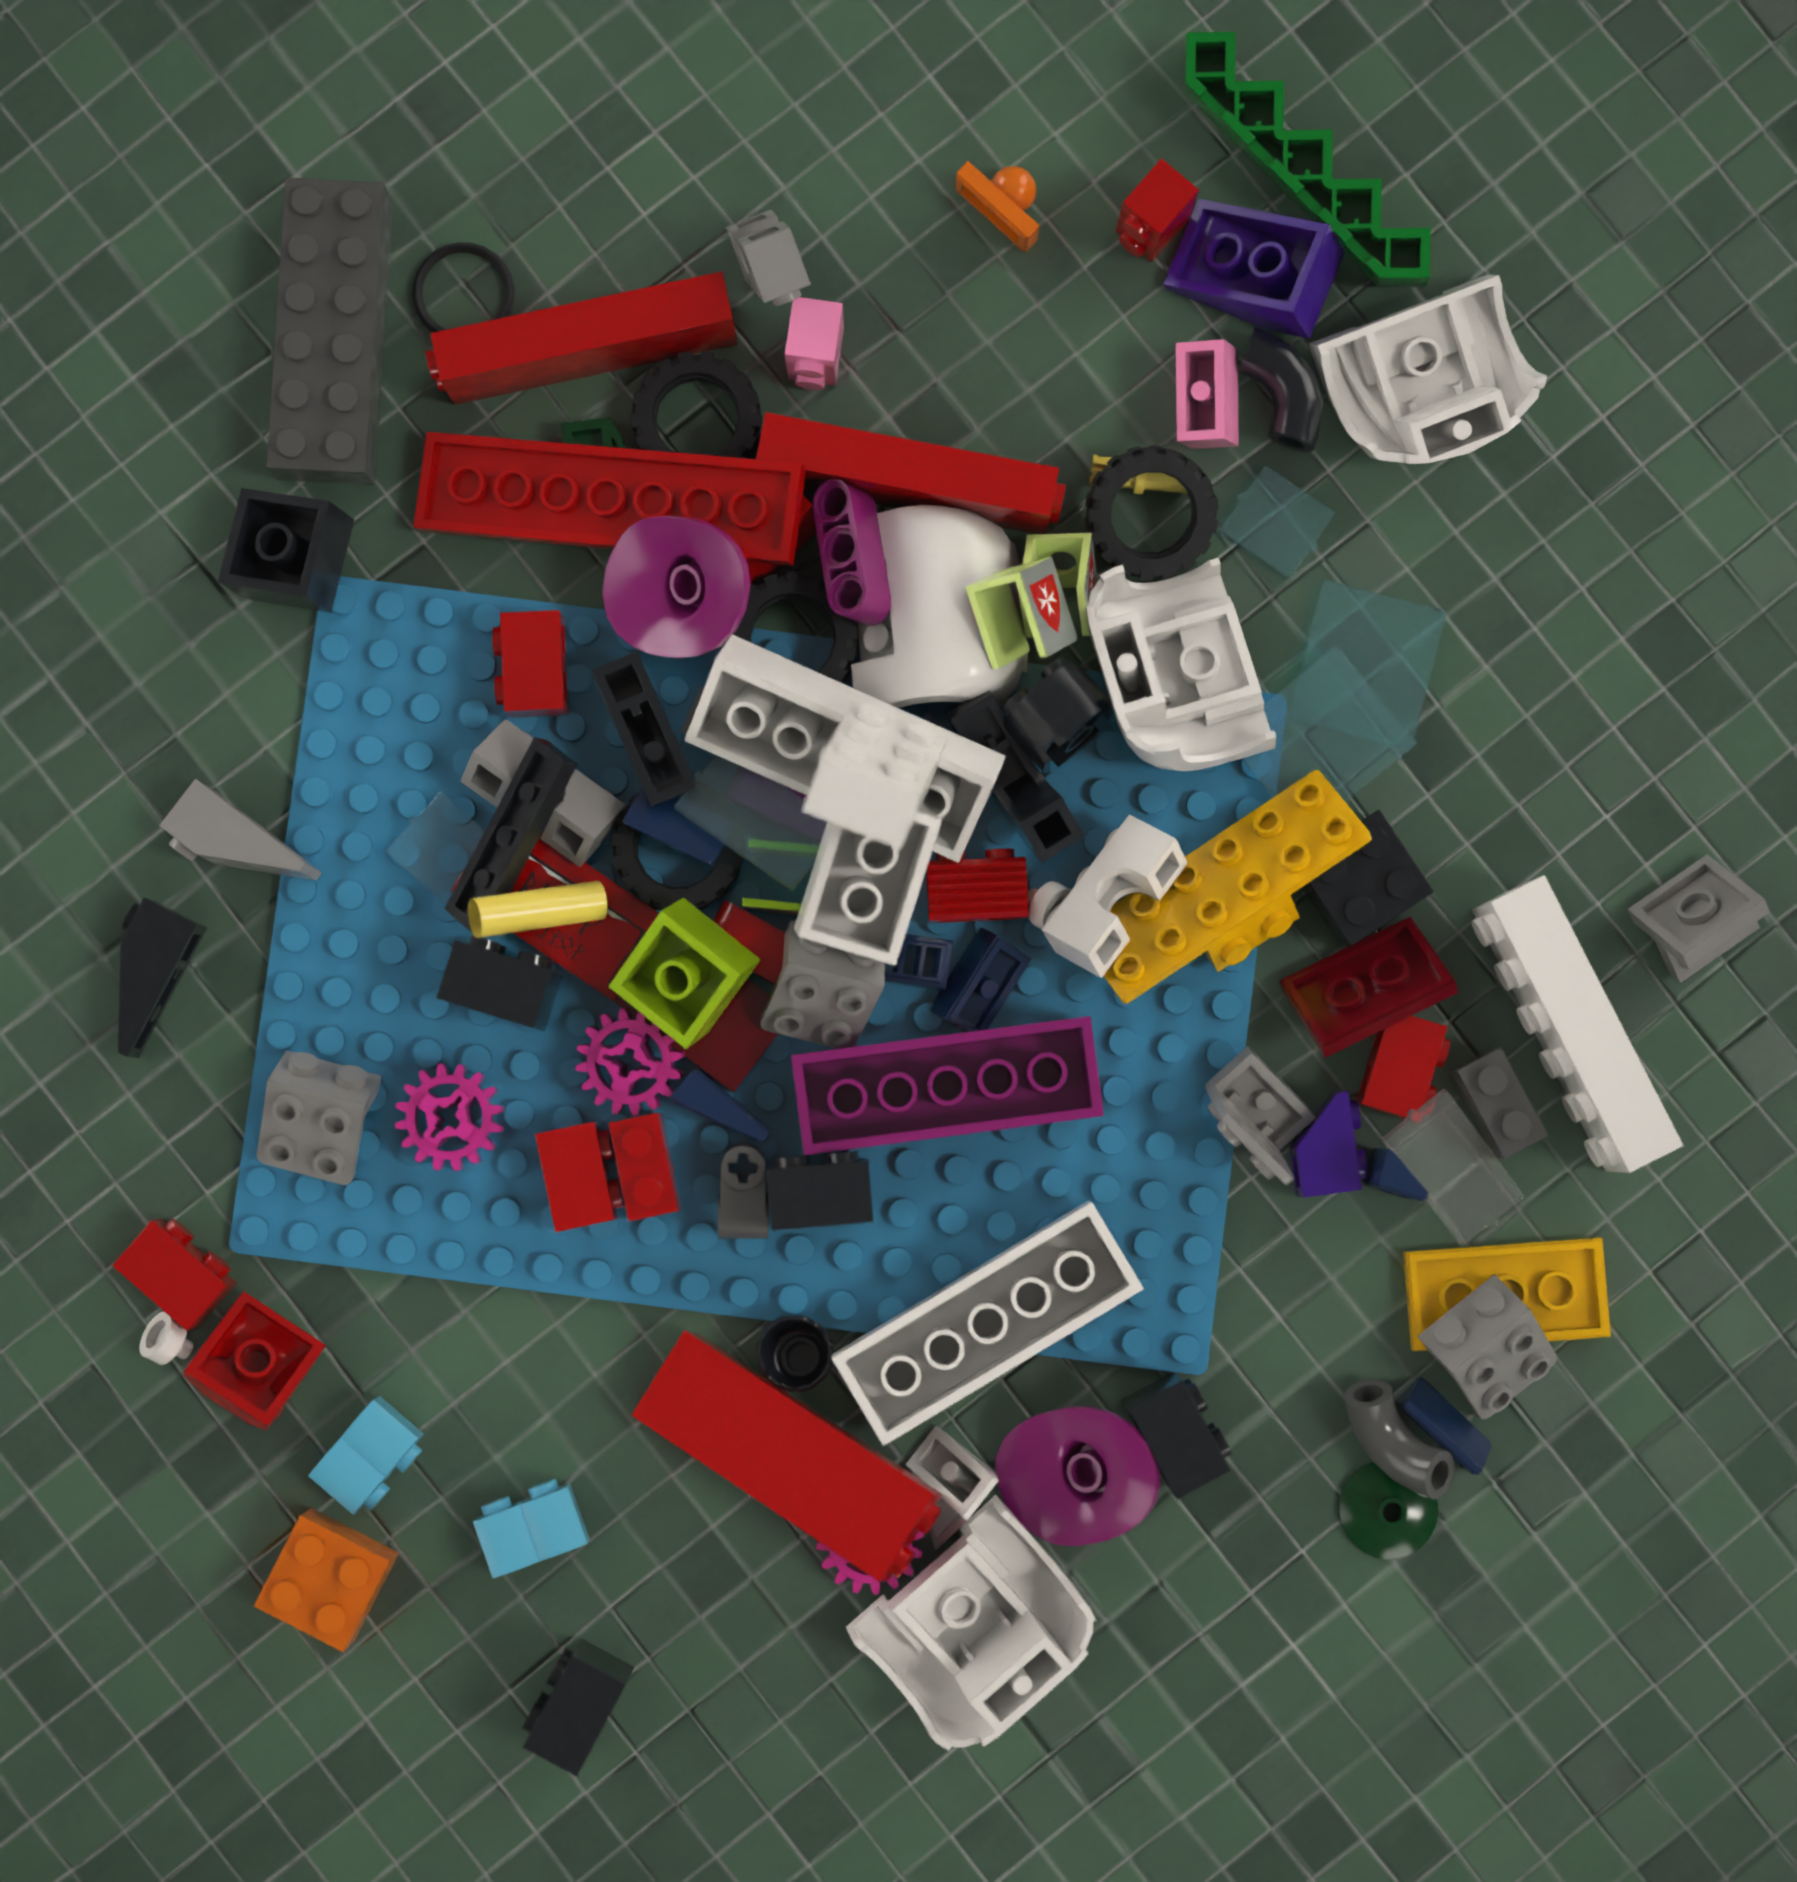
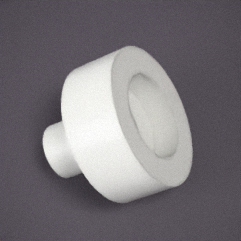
[1028,881,1072,930]
[139,1311,193,1365]

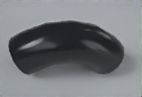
[1238,327,1323,452]

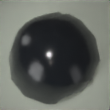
[757,1315,834,1392]

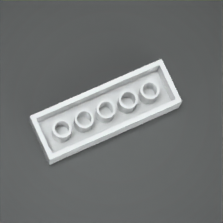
[684,635,1006,863]
[1471,875,1684,1173]
[831,1201,1144,1446]

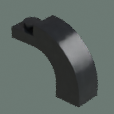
[945,690,1084,863]

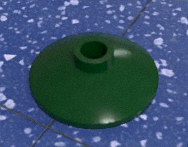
[1339,1462,1438,1560]

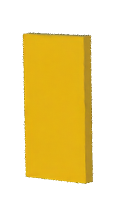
[1403,1237,1611,1351]

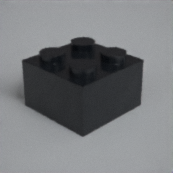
[218,488,354,613]
[1302,809,1434,949]
[436,935,563,1031]
[766,1151,874,1231]
[1121,1372,1232,1499]
[522,1639,634,1777]

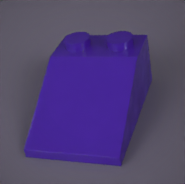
[1163,199,1345,339]

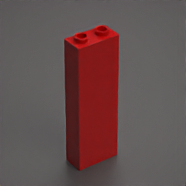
[426,271,738,405]
[756,412,1066,534]
[631,1330,942,1582]

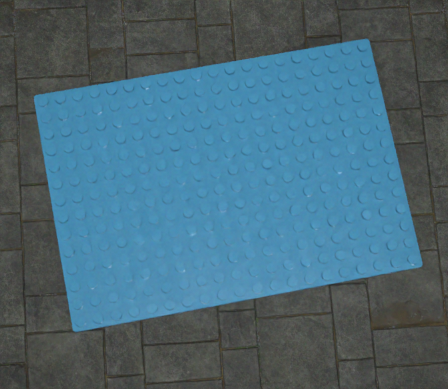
[229,576,1286,1375]

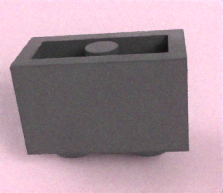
[1447,1047,1548,1159]

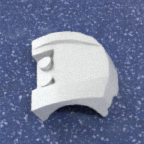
[1309,275,1547,464]

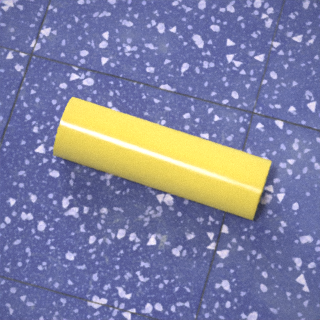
[468,881,608,938]

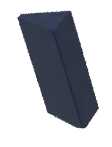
[622,787,736,868]
[930,928,1032,1032]
[1363,1148,1429,1201]
[1396,1377,1491,1475]

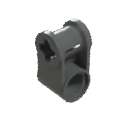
[718,1143,768,1239]

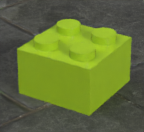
[608,897,761,1049]

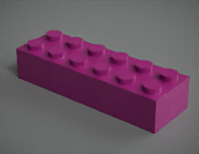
[791,1016,1104,1155]

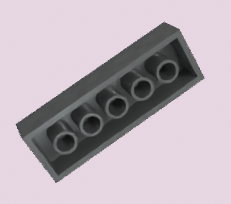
[267,177,393,485]

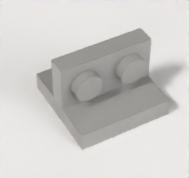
[1628,854,1770,983]

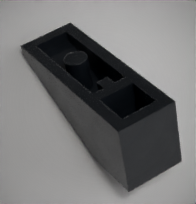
[592,651,697,808]
[118,897,208,1058]

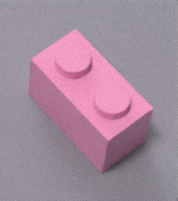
[785,297,844,390]
[1176,339,1239,449]

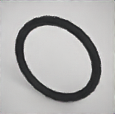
[412,242,515,333]

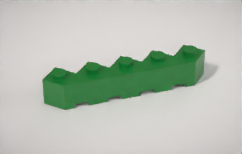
[1186,31,1431,287]

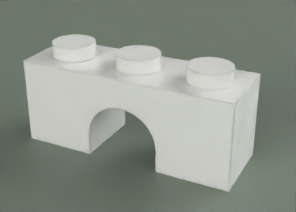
[1042,814,1188,978]

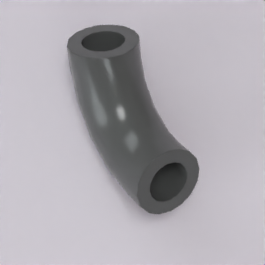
[1343,1379,1455,1499]

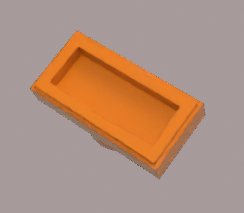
[955,161,1040,252]

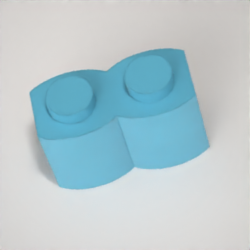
[308,1396,424,1515]
[473,1479,590,1578]

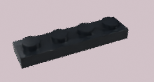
[445,737,578,934]

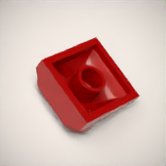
[183,1291,326,1431]

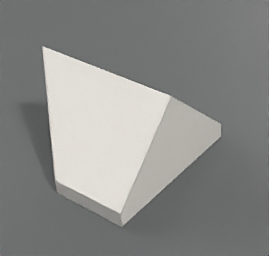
[905,1426,999,1551]

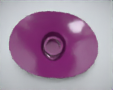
[602,516,750,658]
[996,1406,1160,1546]

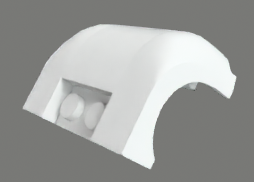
[849,505,1028,708]
[1086,557,1276,771]
[846,1495,1096,1751]

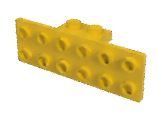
[1103,770,1372,1004]

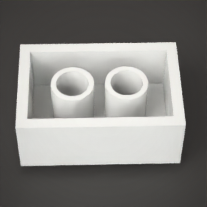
[802,702,947,850]
[794,809,942,966]

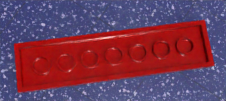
[413,432,806,566]

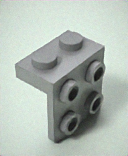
[760,920,885,1049]
[1204,1046,1316,1185]
[257,1050,382,1185]
[1418,1274,1557,1419]

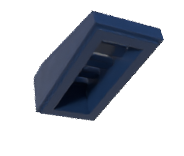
[884,934,953,991]
[669,1069,772,1142]

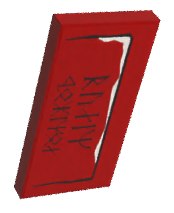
[451,833,659,1002]

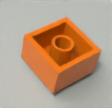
[254,1508,399,1652]

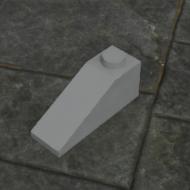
[159,778,322,881]

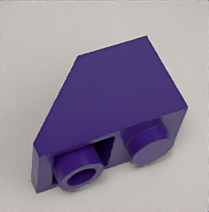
[1290,1091,1368,1198]

